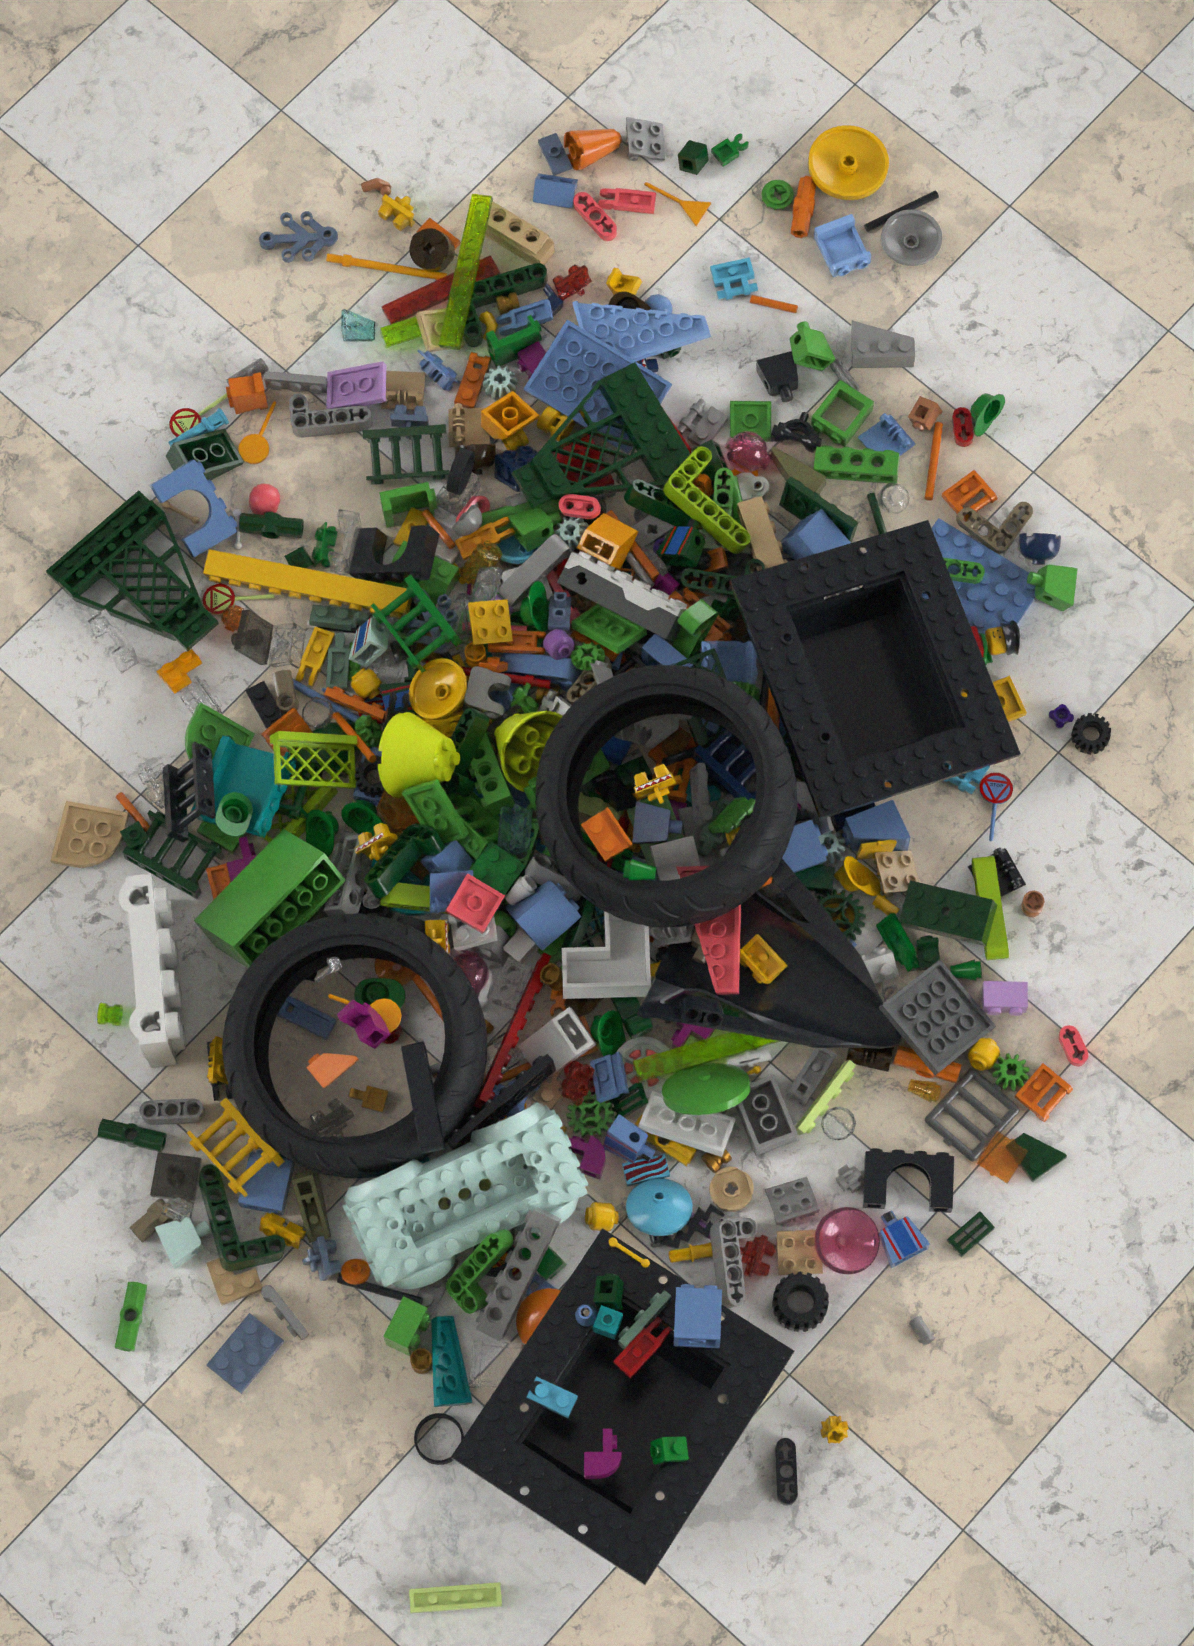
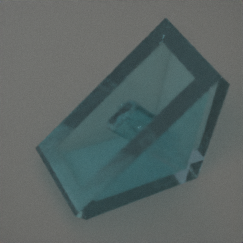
[341,309,375,341]

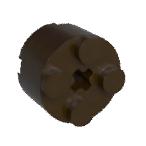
[409,228,455,272]

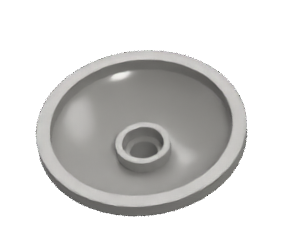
[881,210,942,266]

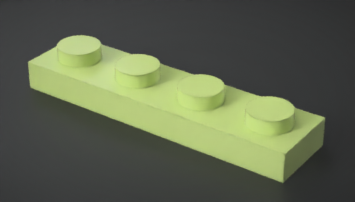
[795,1060,856,1135]
[409,1582,502,1613]

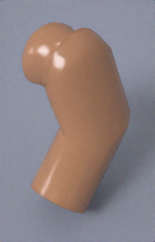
[361,178,391,196]

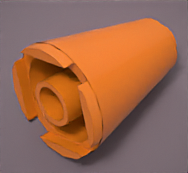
[564,129,622,170]

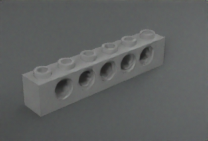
[476,1207,562,1341]

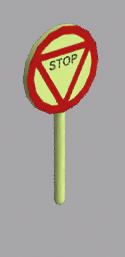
[169,393,227,437]
[202,584,275,615]

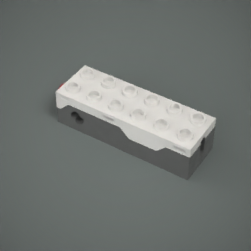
[557,551,687,641]

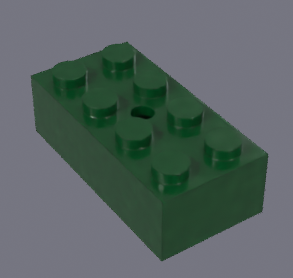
[899,880,997,946]

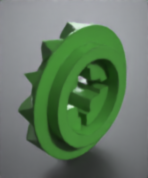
[762,180,794,210]
[571,642,605,671]
[355,715,383,747]

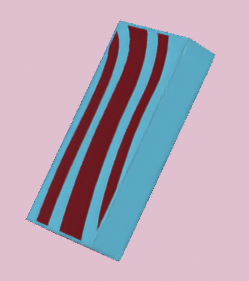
[622,1154,670,1186]

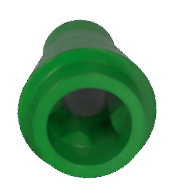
[623,859,656,881]
[950,959,982,981]

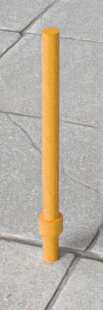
[326,253,447,281]

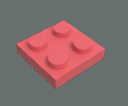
[445,873,505,934]

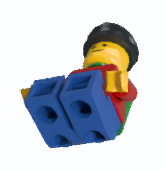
[970,620,1020,665]

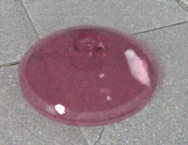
[814,1207,880,1275]

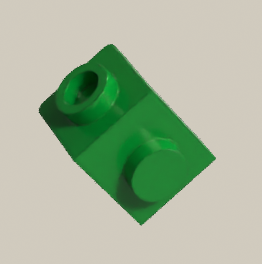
[650,1437,689,1465]

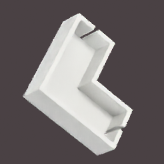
[562,911,651,999]

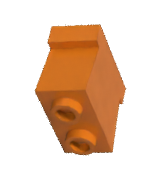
[226,372,268,415]

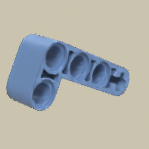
[500,653,583,692]

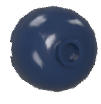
[1019,533,1061,565]

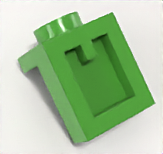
[510,683,539,714]

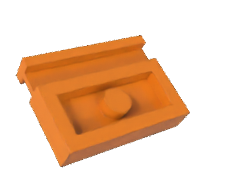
[261,708,313,756]
[581,807,632,862]

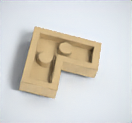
[206,1256,263,1306]

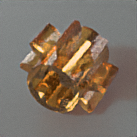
[221,605,247,632]

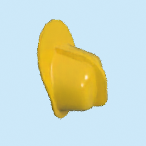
[834,856,881,896]

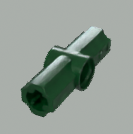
[239,512,304,539]
[97,1118,167,1153]

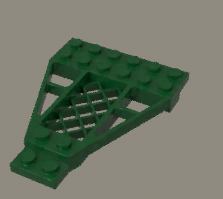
[512,362,690,509]
[46,490,219,651]

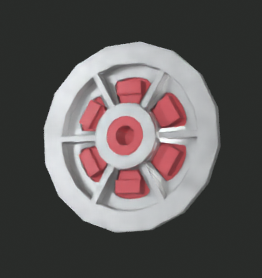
[617,1037,675,1098]

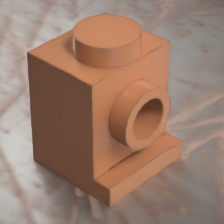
[908,396,943,432]

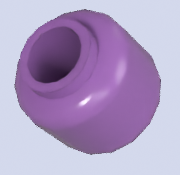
[543,629,575,660]

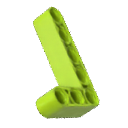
[663,446,751,554]

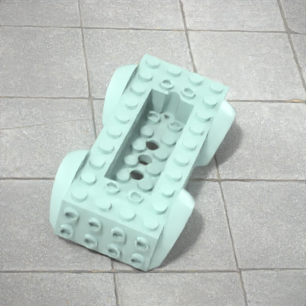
[343,1102,588,1289]

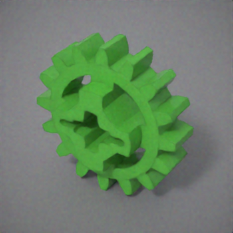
[566,1090,614,1138]

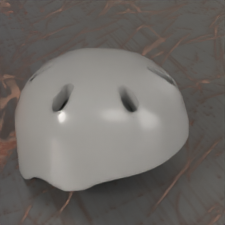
[452,505,483,536]

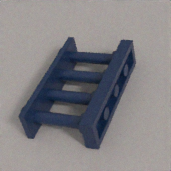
[691,730,757,815]

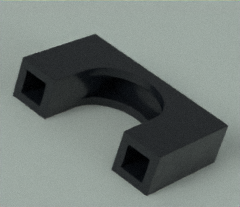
[349,525,440,584]
[862,1148,954,1213]

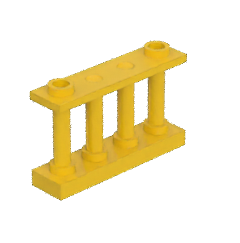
[187,1098,285,1197]

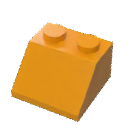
[481,391,539,439]

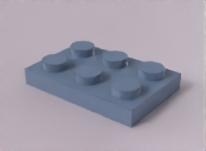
[207,1313,284,1394]

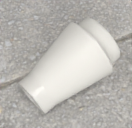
[505,875,537,906]

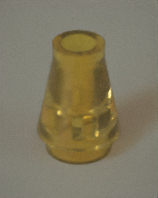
[908,1079,942,1103]

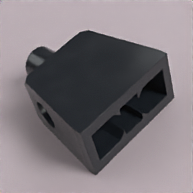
[756,351,798,402]

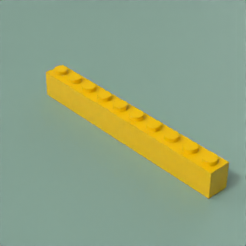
[203,549,412,619]

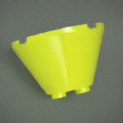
[494,711,563,792]
[378,712,460,798]

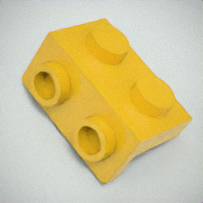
[740,934,788,984]

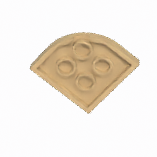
[50,801,129,868]

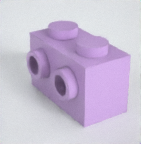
[982,981,1028,1016]

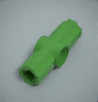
[115,1282,147,1352]

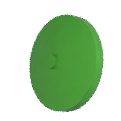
[662,1063,750,1115]

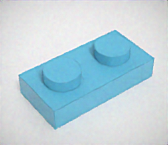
[527,1376,578,1418]

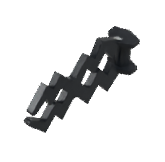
[649,1204,724,1249]

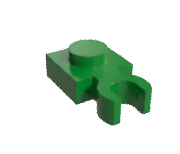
[711,133,749,166]

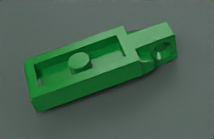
[876,913,920,972]

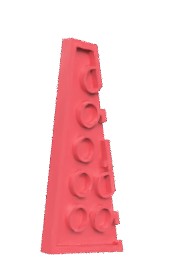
[676,866,741,995]

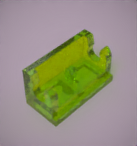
[380,316,422,349]

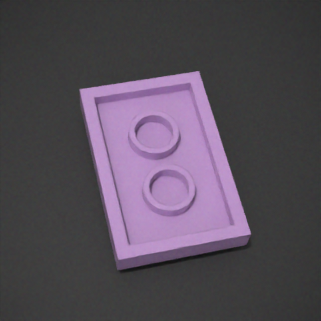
[326,361,387,409]

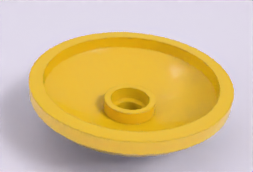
[409,658,467,720]

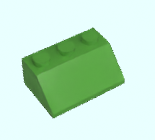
[385,541,460,609]

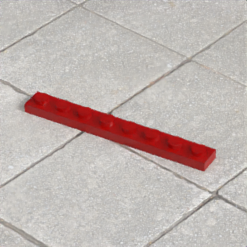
[473,952,551,1109]

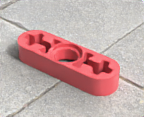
[573,192,617,241]

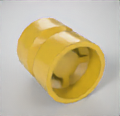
[536,405,575,441]

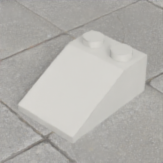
[649,835,700,881]

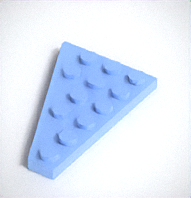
[572,301,711,361]

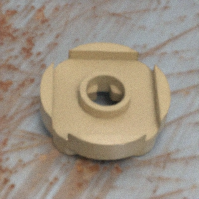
[709,1167,754,1212]

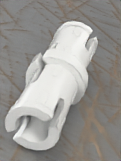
[726,1047,772,1067]

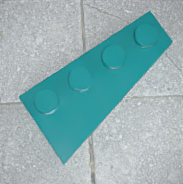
[431,1316,473,1407]

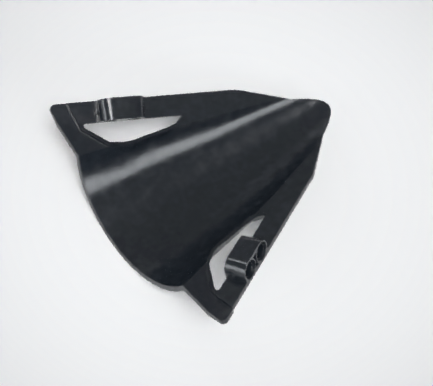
[637,818,902,1049]

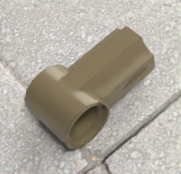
[273,670,299,713]
[129,1199,176,1243]

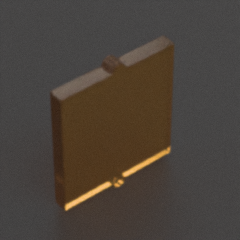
[977,1131,1028,1184]

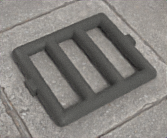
[925,1068,1020,1162]

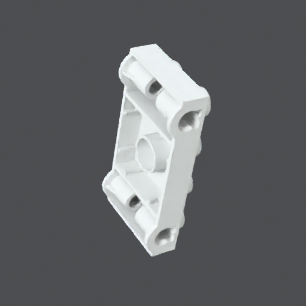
[118,873,186,1068]

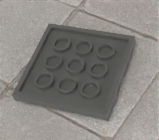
[879,960,996,1075]

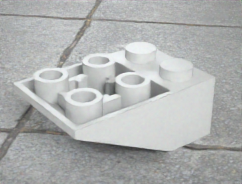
[518,1007,597,1080]

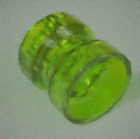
[97,1003,123,1026]

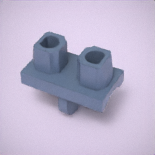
[390,405,429,439]
[548,592,571,631]
[302,1236,341,1281]

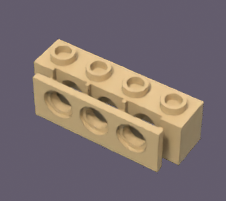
[474,201,555,265]

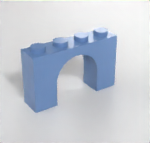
[149,459,237,557]

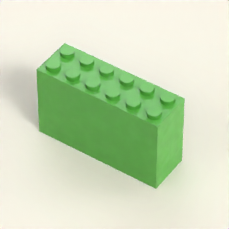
[194,829,346,968]

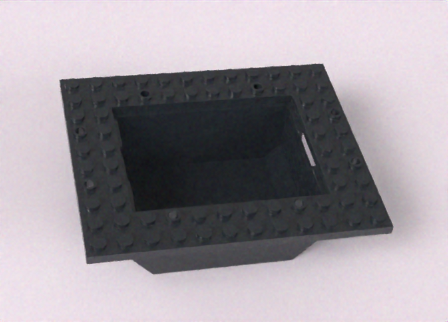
[729,520,1021,820]
[451,1228,795,1585]

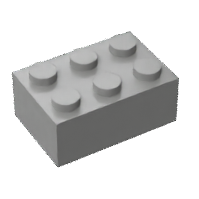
[736,1075,798,1156]

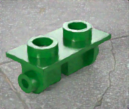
[312,522,338,568]

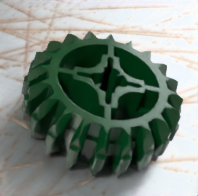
[807,889,866,941]

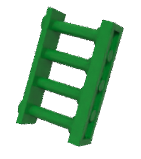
[371,574,463,673]

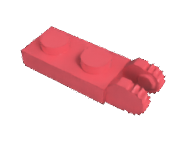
[598,188,656,214]

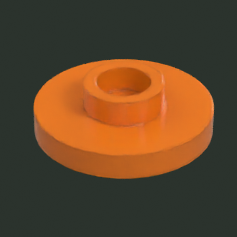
[341,1259,371,1285]

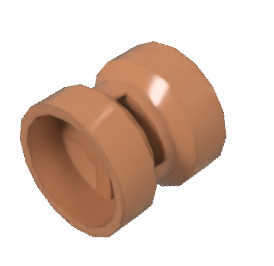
[1021,890,1045,917]

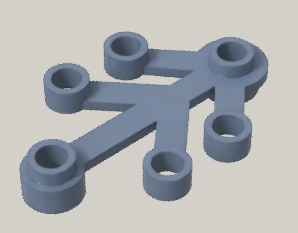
[259,211,338,263]
[401,590,458,654]

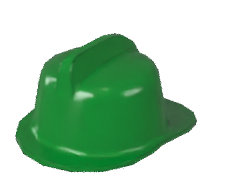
[970,393,1005,437]
[520,581,549,632]
[215,792,253,837]
[341,799,384,837]
[306,810,339,857]
[354,978,406,1009]
[590,1010,626,1056]

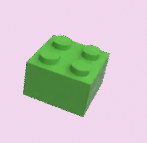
[383,1296,431,1356]

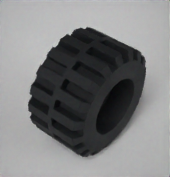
[772,1272,829,1332]

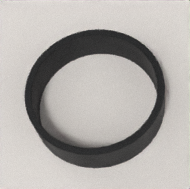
[446,448,475,495]
[414,1413,464,1465]

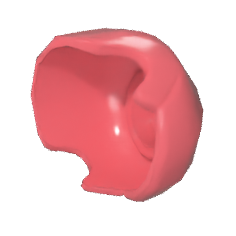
[249,483,280,515]

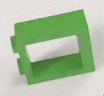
[811,380,874,447]

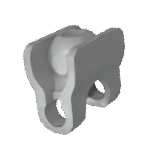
[463,666,511,720]

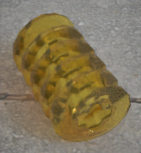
[459,541,502,585]

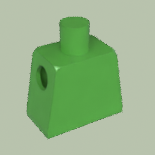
[789,321,835,371]
[508,507,562,552]
[1027,565,1078,611]

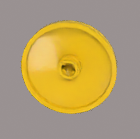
[808,125,889,200]

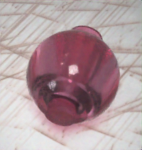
[725,431,772,473]
[453,951,489,995]

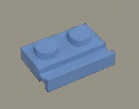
[590,1051,629,1103]

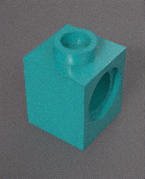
[593,1305,623,1340]

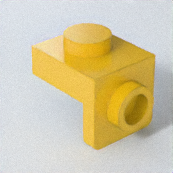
[606,267,642,295]

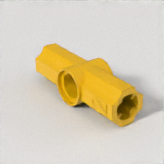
[634,1114,697,1167]

